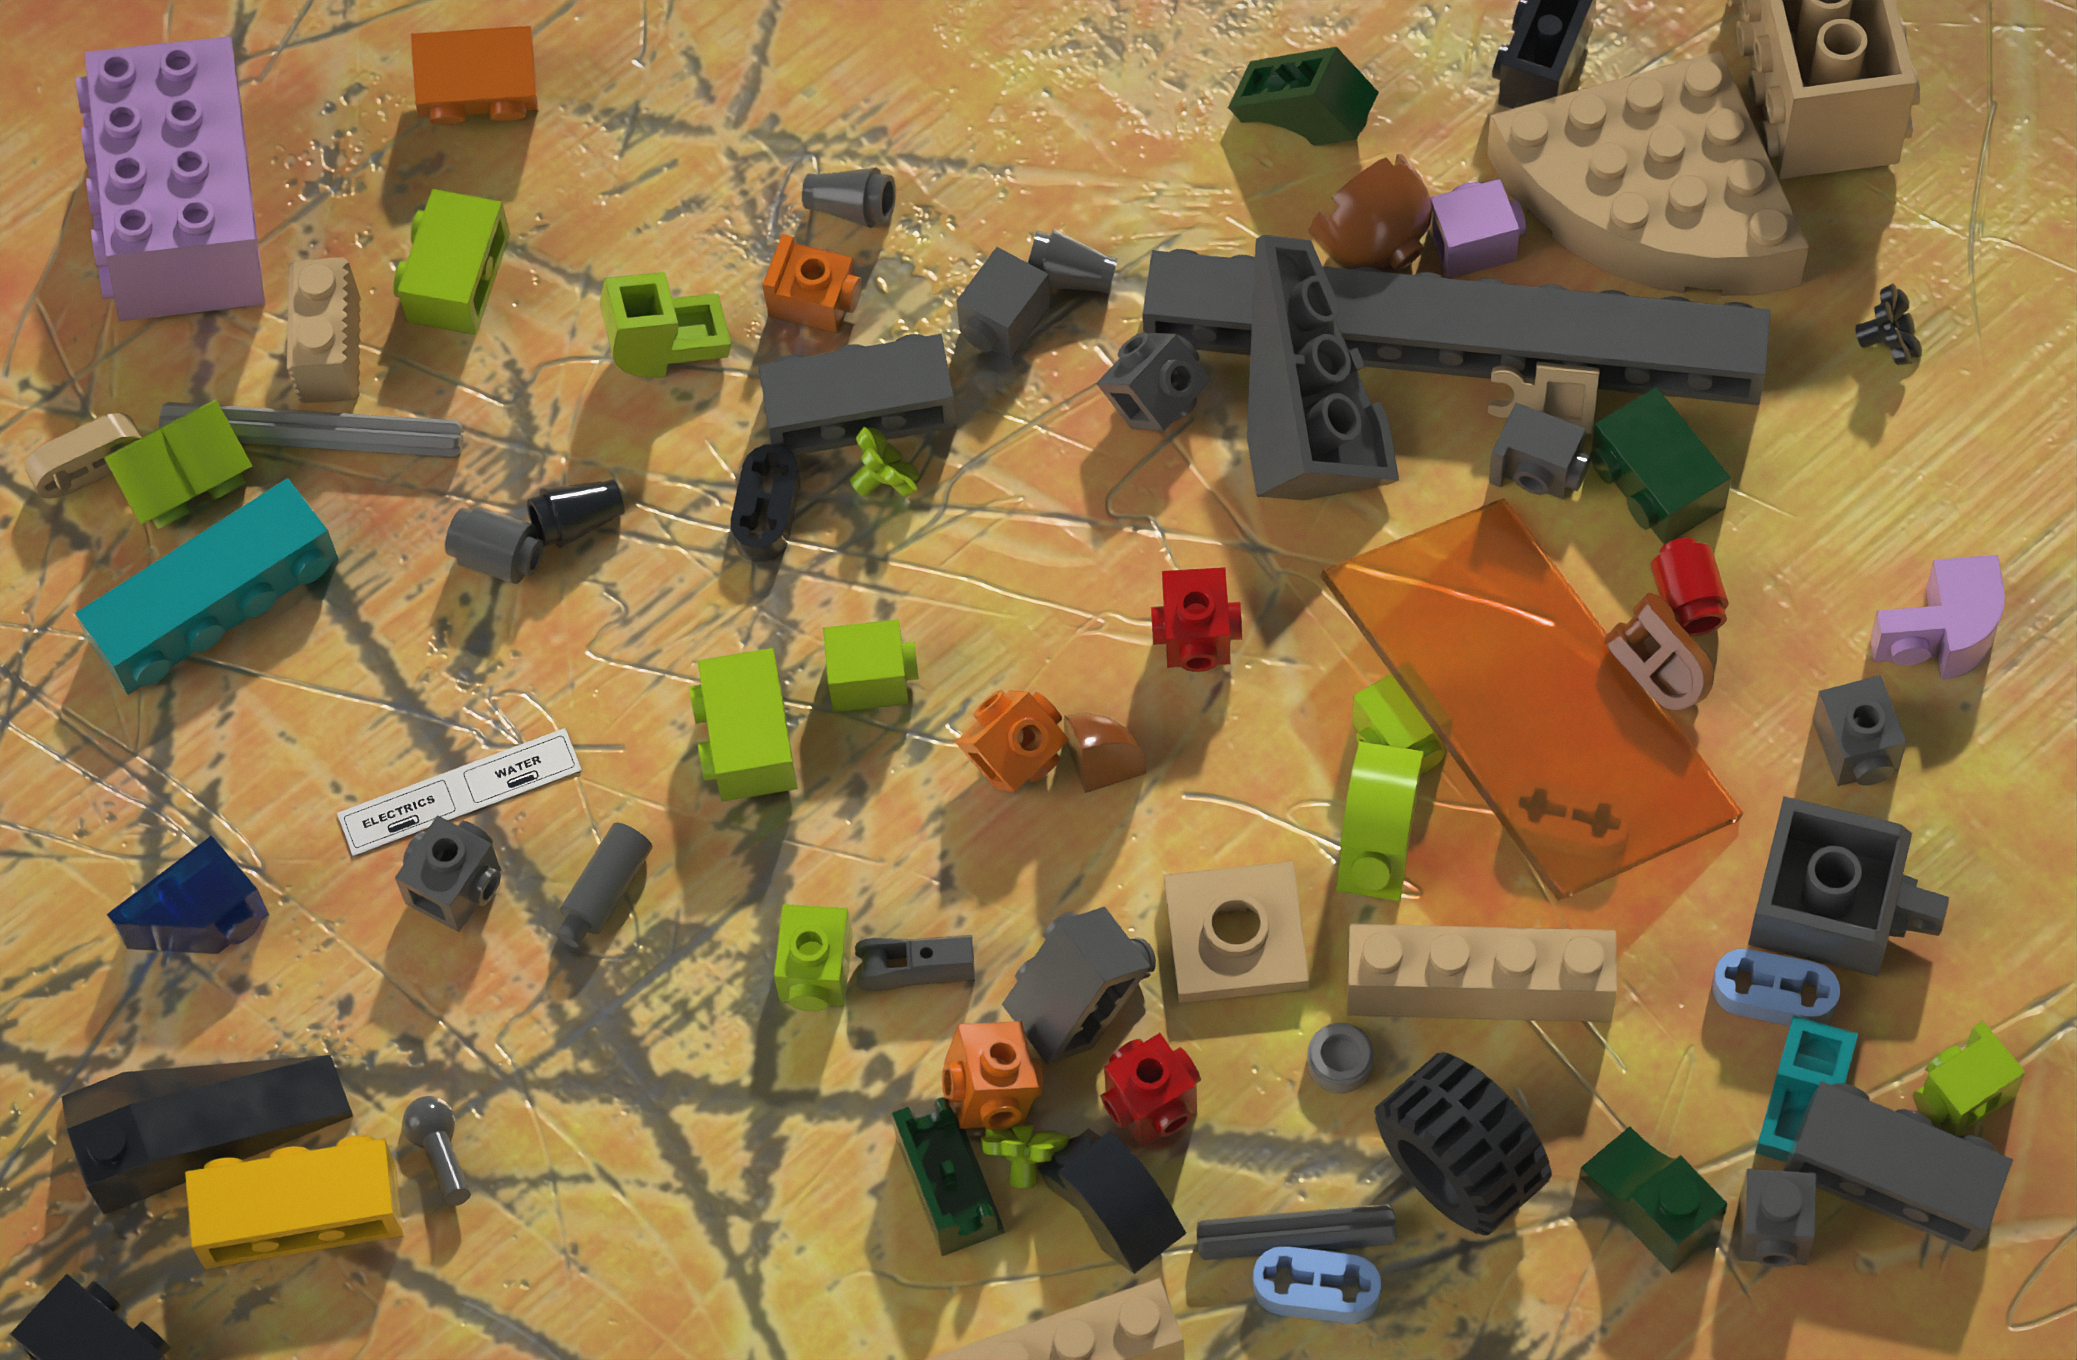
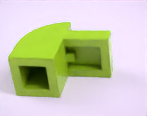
[600,272,731,378]
[1336,741,1424,901]

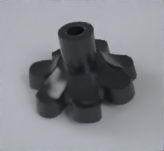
[1855,283,1922,365]

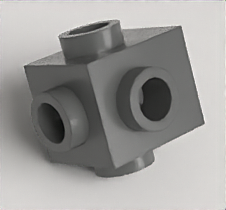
[1096,333,1211,431]
[395,815,501,932]

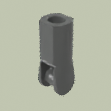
[855,935,975,991]

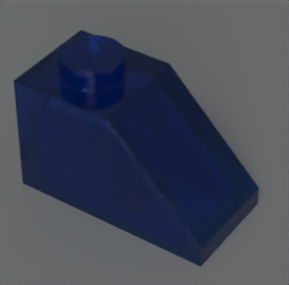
[106,835,269,954]

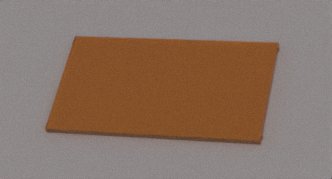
[1320,498,1744,901]

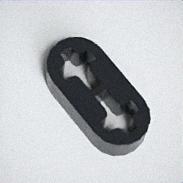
[731,444,800,562]

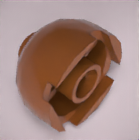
[1308,154,1433,271]

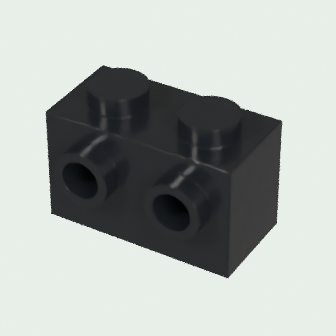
[1492,0,1597,109]

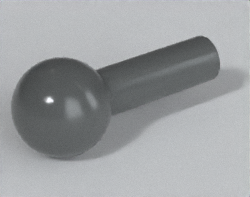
[402,1096,471,1206]

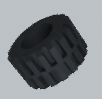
[1374,1052,1552,1236]

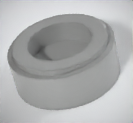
[1307,1023,1374,1093]

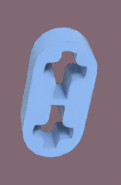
[1712,949,1840,1026]
[1253,1246,1381,1324]

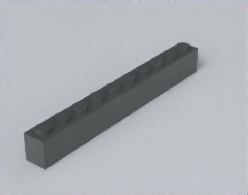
[1143,249,1770,405]

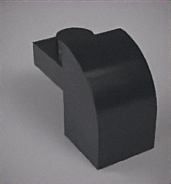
[1037,1128,1187,1274]

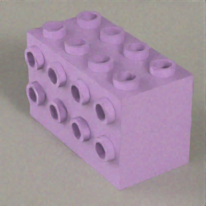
[76,36,265,321]

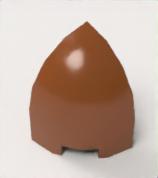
[1064,712,1146,793]

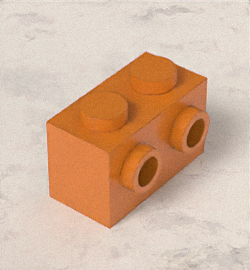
[410,26,538,125]

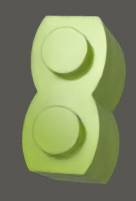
[104,400,252,529]

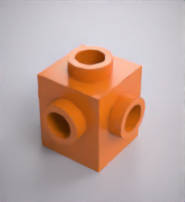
[955,690,1070,792]
[942,1021,1043,1130]

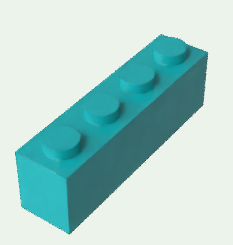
[75,478,339,695]

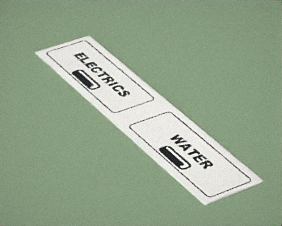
[337,728,582,856]

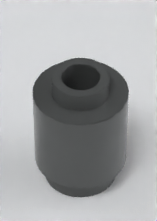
[445,507,544,584]

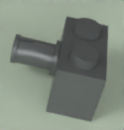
[1002,906,1156,1064]

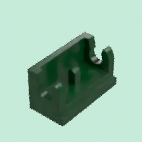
[891,1098,1005,1256]

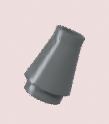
[802,167,896,228]
[1028,229,1118,294]

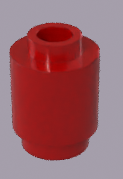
[1651,537,1729,637]

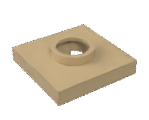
[1164,861,1309,1003]

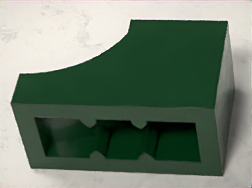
[1228,47,1379,146]
[1579,1126,1728,1273]

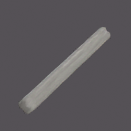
[159,402,463,457]

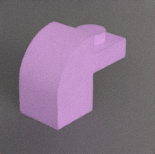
[1870,555,2005,680]

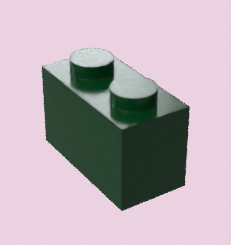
[1590,387,1731,545]

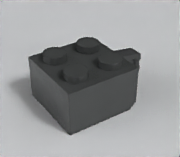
[1748,796,1949,976]

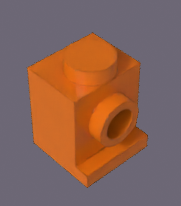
[762,234,862,333]

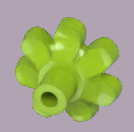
[850,427,920,497]
[981,1123,1070,1188]

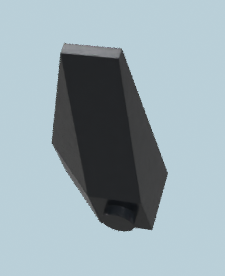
[61,1055,354,1215]

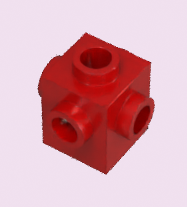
[1151,567,1242,672]
[1101,1033,1201,1148]

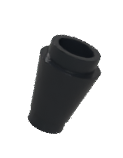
[527,479,625,548]

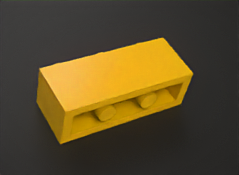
[185,1135,404,1269]

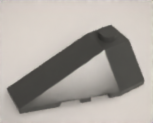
[1247,235,1399,500]

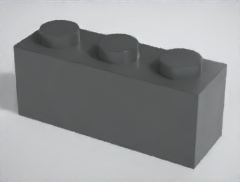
[758,333,957,455]
[1783,1081,2013,1251]

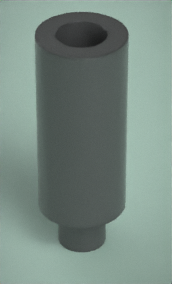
[556,822,653,948]

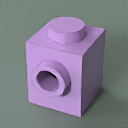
[1428,179,1526,279]

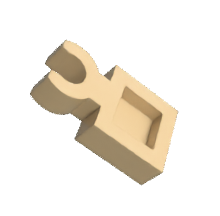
[1487,362,1599,434]

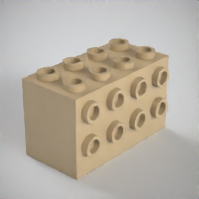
[1727,0,1920,180]

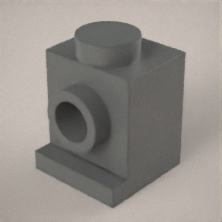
[1489,403,1591,499]

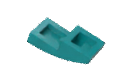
[1755,1015,1858,1162]

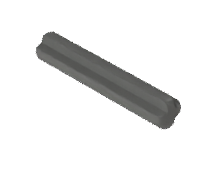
[1196,1204,1397,1260]

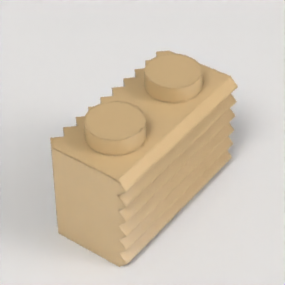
[287,257,361,403]

